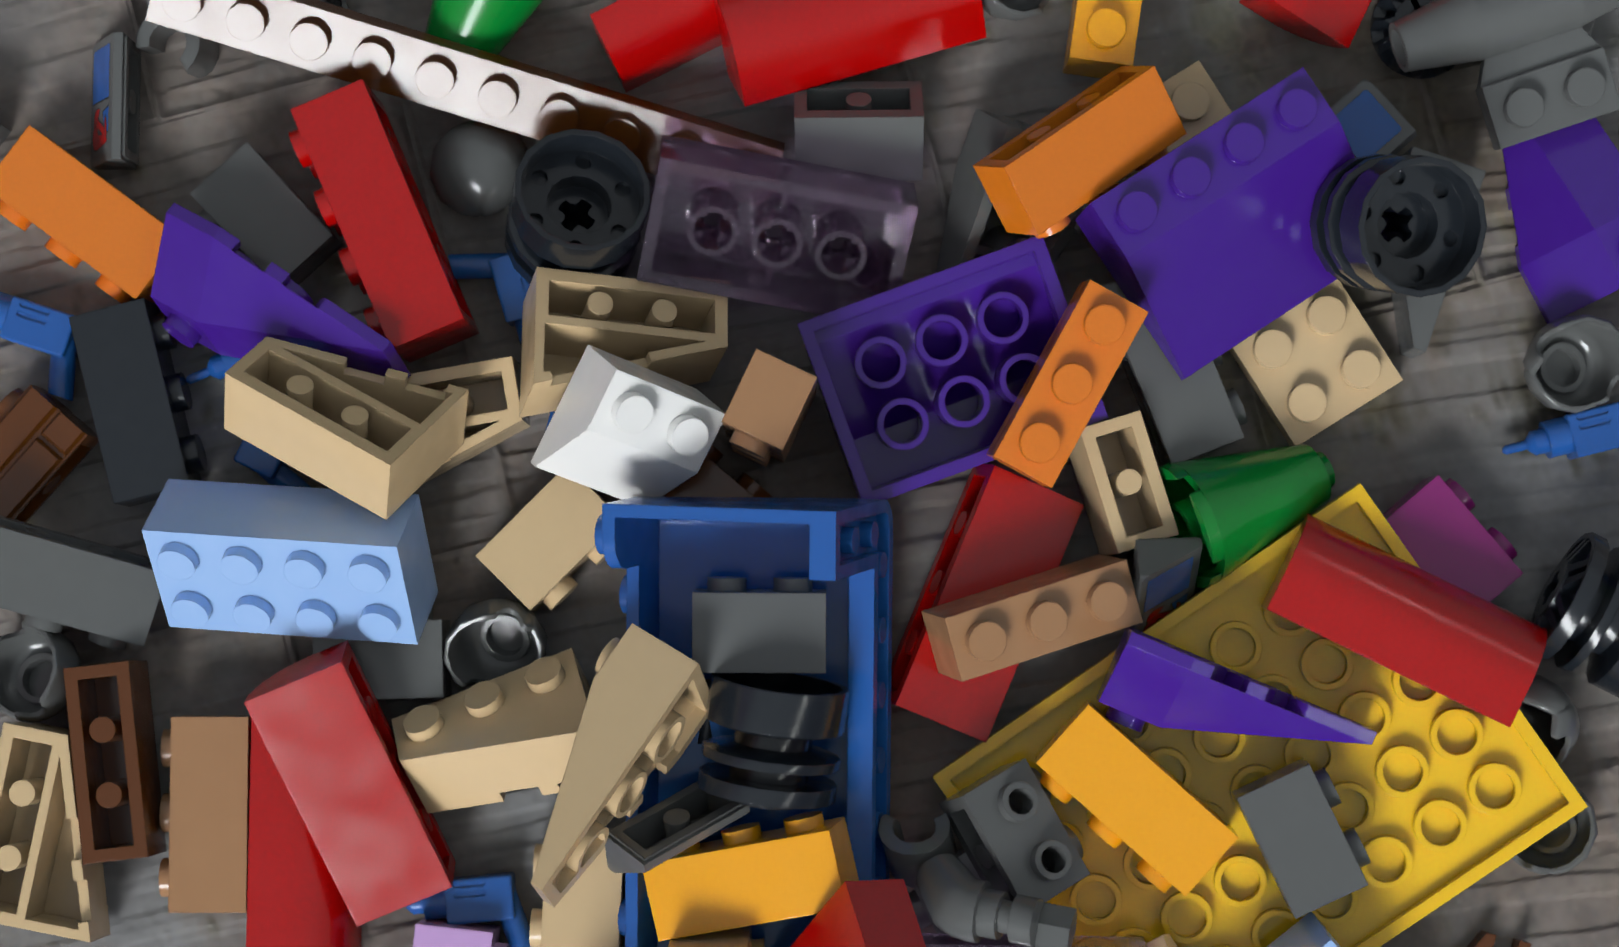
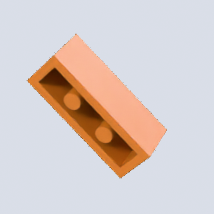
[973,66,1187,239]
[0,125,164,304]
[986,280,1148,488]

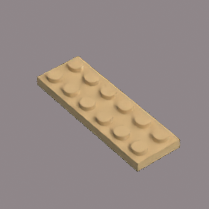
[1121,60,1403,446]

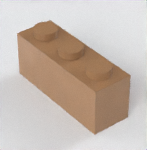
[721,348,817,467]
[921,554,1143,682]
[158,715,251,913]

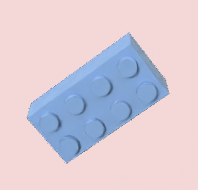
[141,479,438,645]

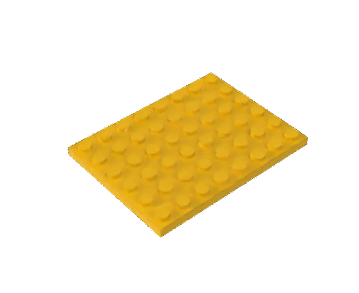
[932,483,1588,947]

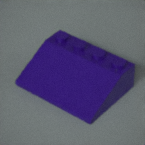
[1075,67,1382,380]
[797,237,1109,500]

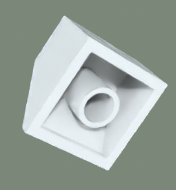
[531,344,725,500]

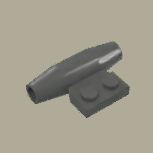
[1389,0,1619,150]

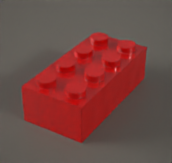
[288,79,479,363]

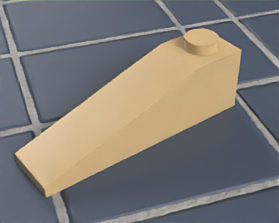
[531,623,709,907]

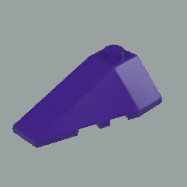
[1501,117,1619,324]
[150,203,411,378]
[1097,627,1377,745]

